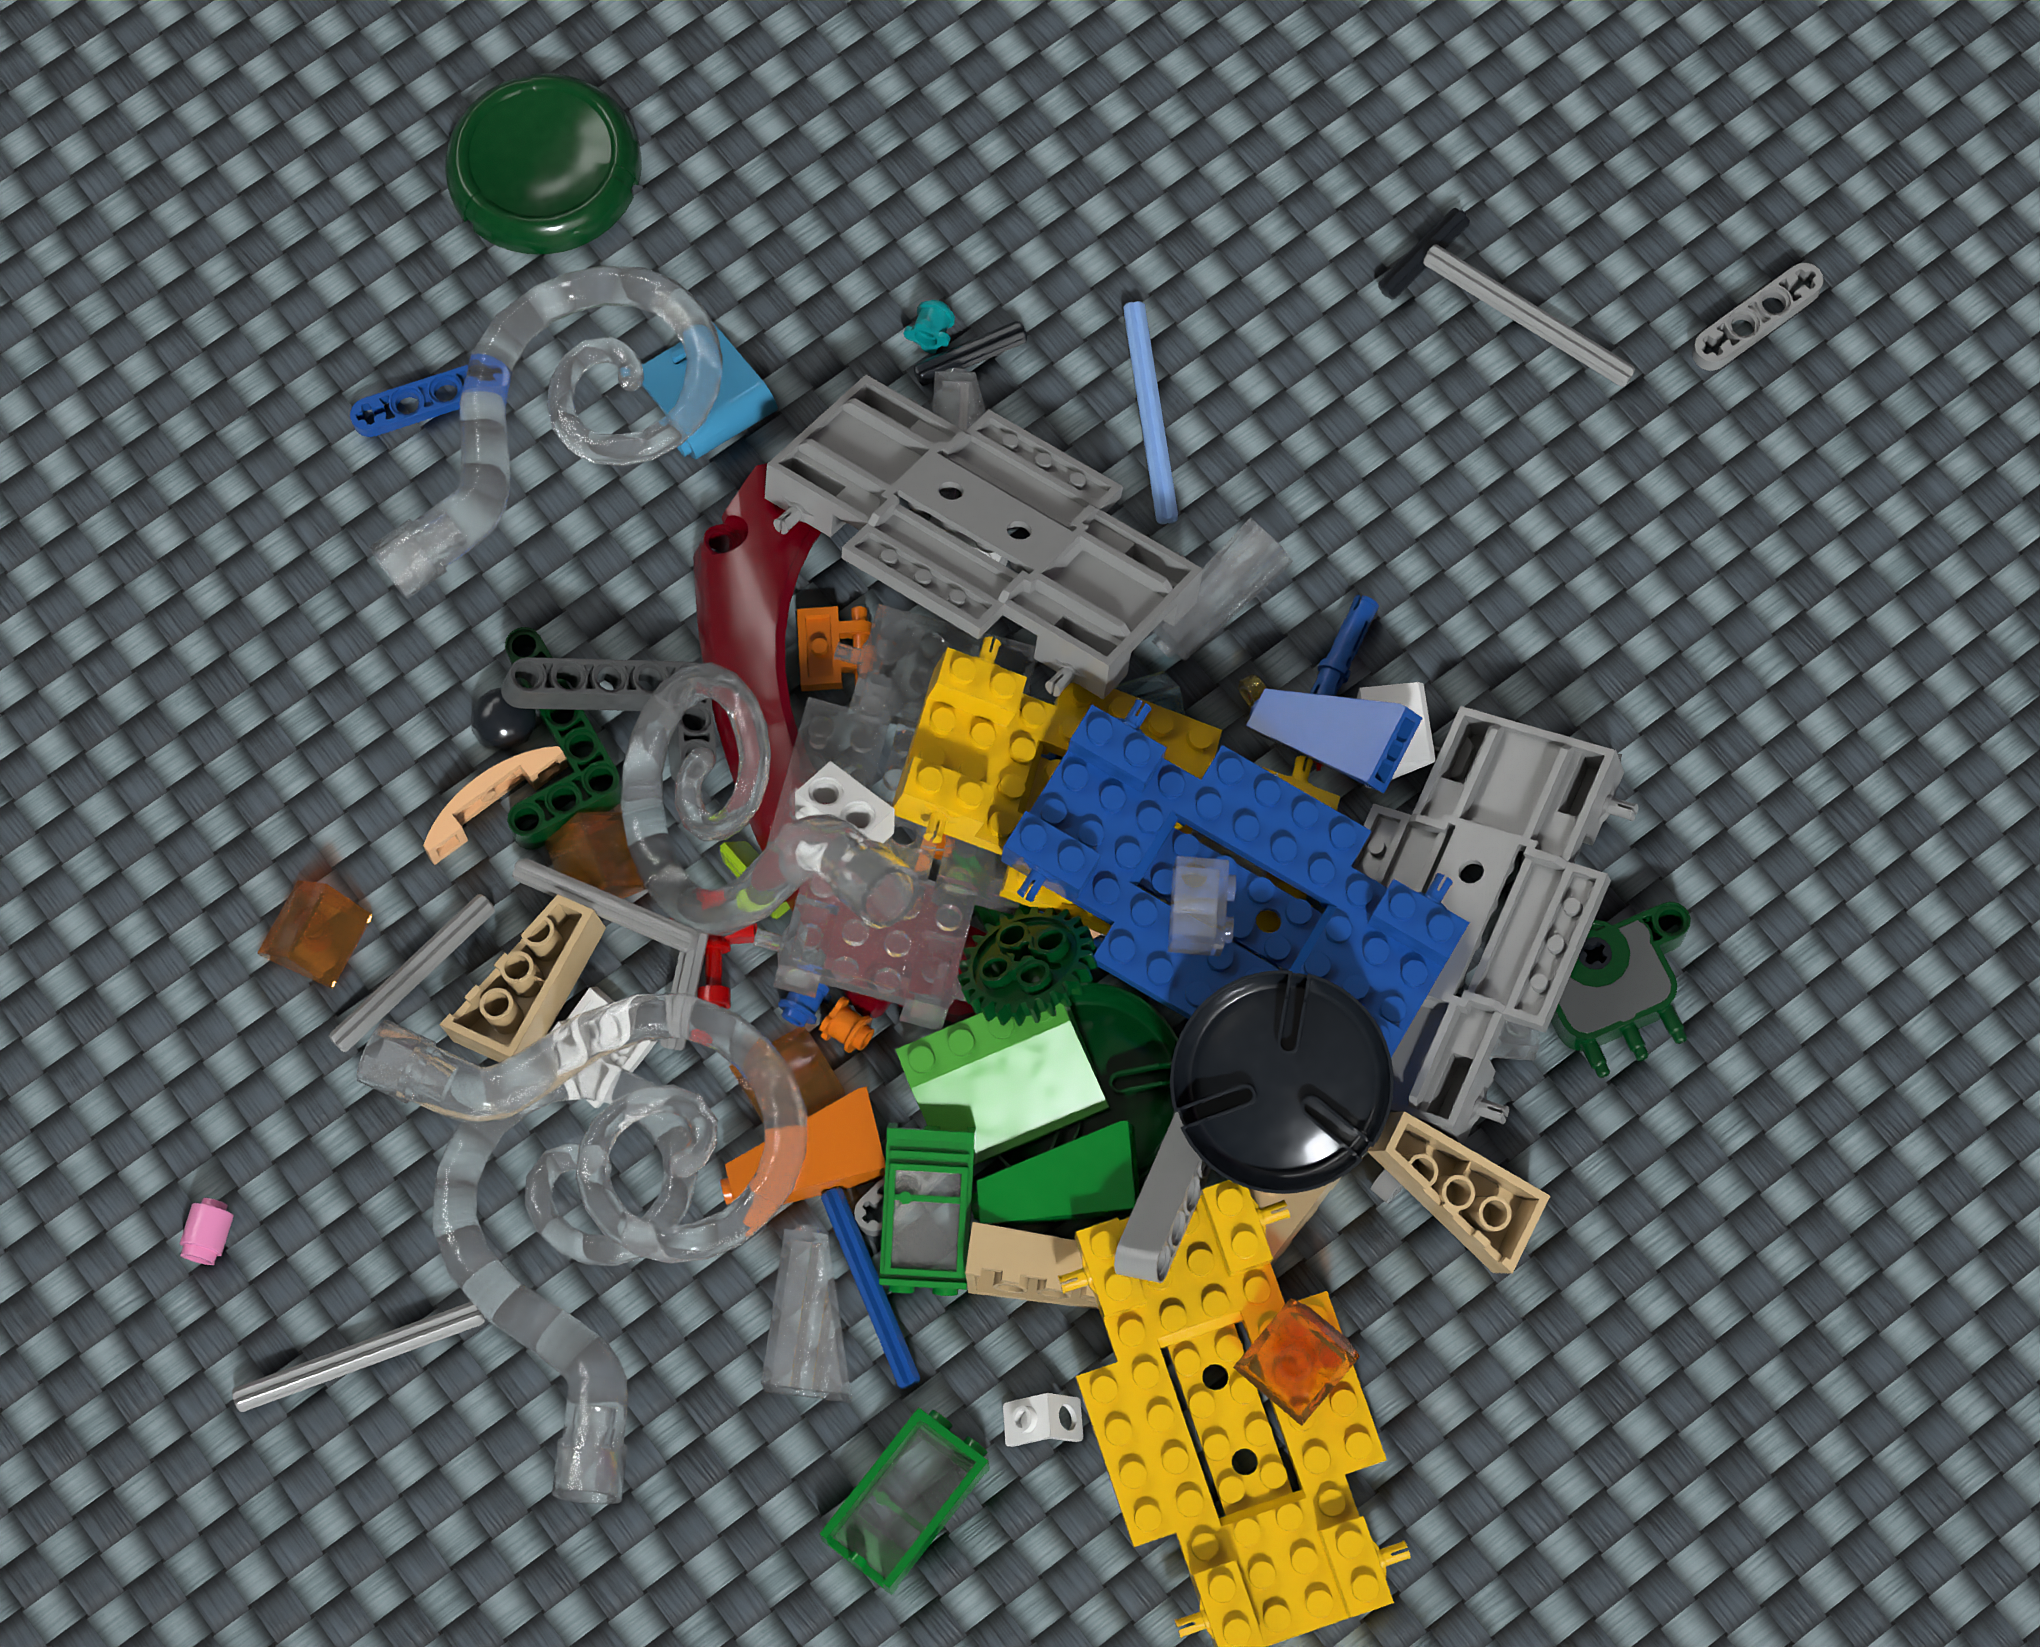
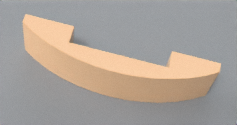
[423,746,569,865]

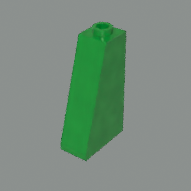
[971,1121,1140,1227]

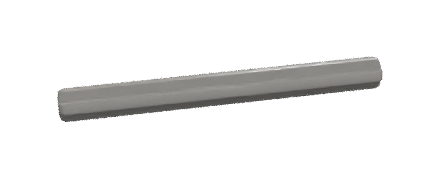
[1423,245,1635,387]
[232,1301,485,1412]

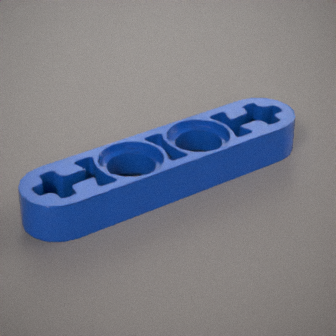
[350,360,504,437]

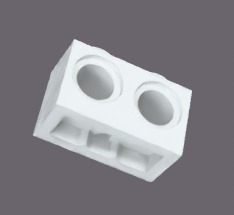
[795,761,895,865]

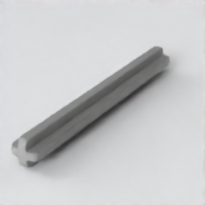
[512,858,698,952]
[329,894,495,1052]

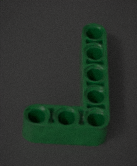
[505,627,624,850]

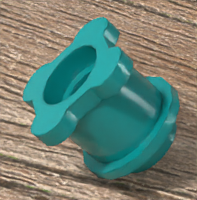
[903,300,955,354]

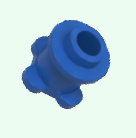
[778,971,832,1027]

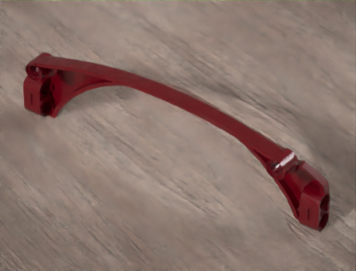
[693,463,987,1022]

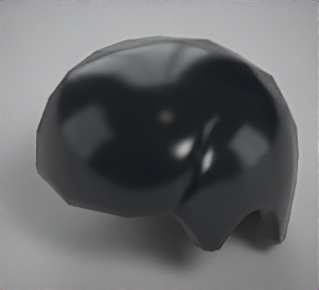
[471,688,536,751]

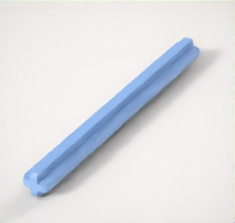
[1123,301,1178,524]

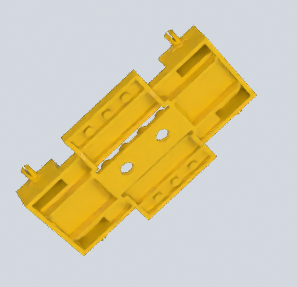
[891,637,1340,959]
[1057,1180,1411,1647]

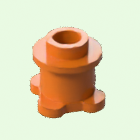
[819,996,874,1053]

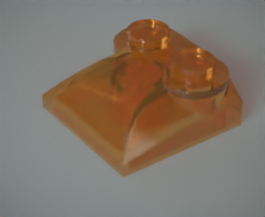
[1233,1298,1360,1426]

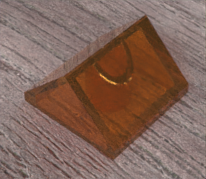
[545,812,652,899]
[257,880,373,989]

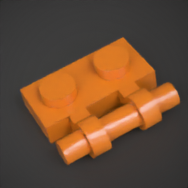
[797,606,875,691]

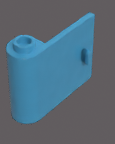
[632,323,778,460]

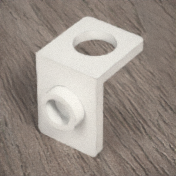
[1003,1393,1083,1447]

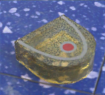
[1238,674,1267,709]

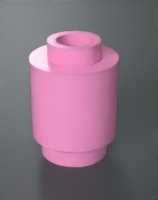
[179,1198,234,1265]

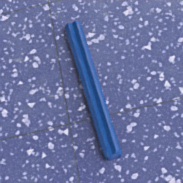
[821,1187,920,1389]

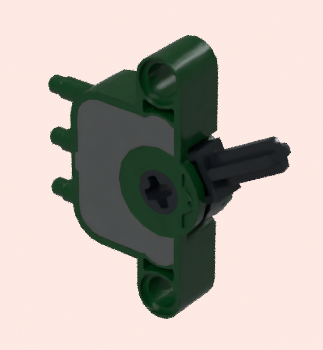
[1551,902,1691,1078]

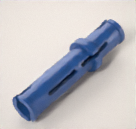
[1310,595,1379,696]

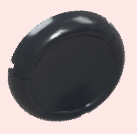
[1170,970,1394,1194]

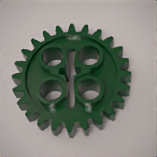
[957,907,1098,1026]

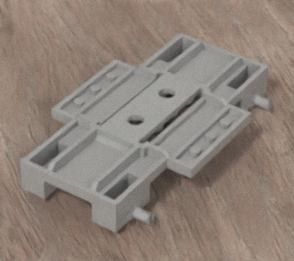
[765,375,1203,699]
[1353,706,1638,1145]

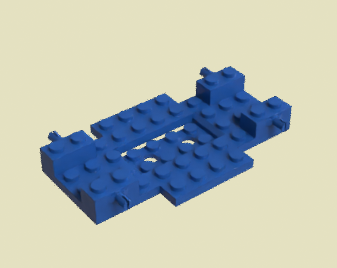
[1001,699,1470,1057]

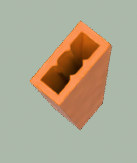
[720,1086,885,1216]

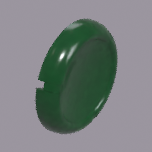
[445,73,642,255]
[998,983,1178,1181]

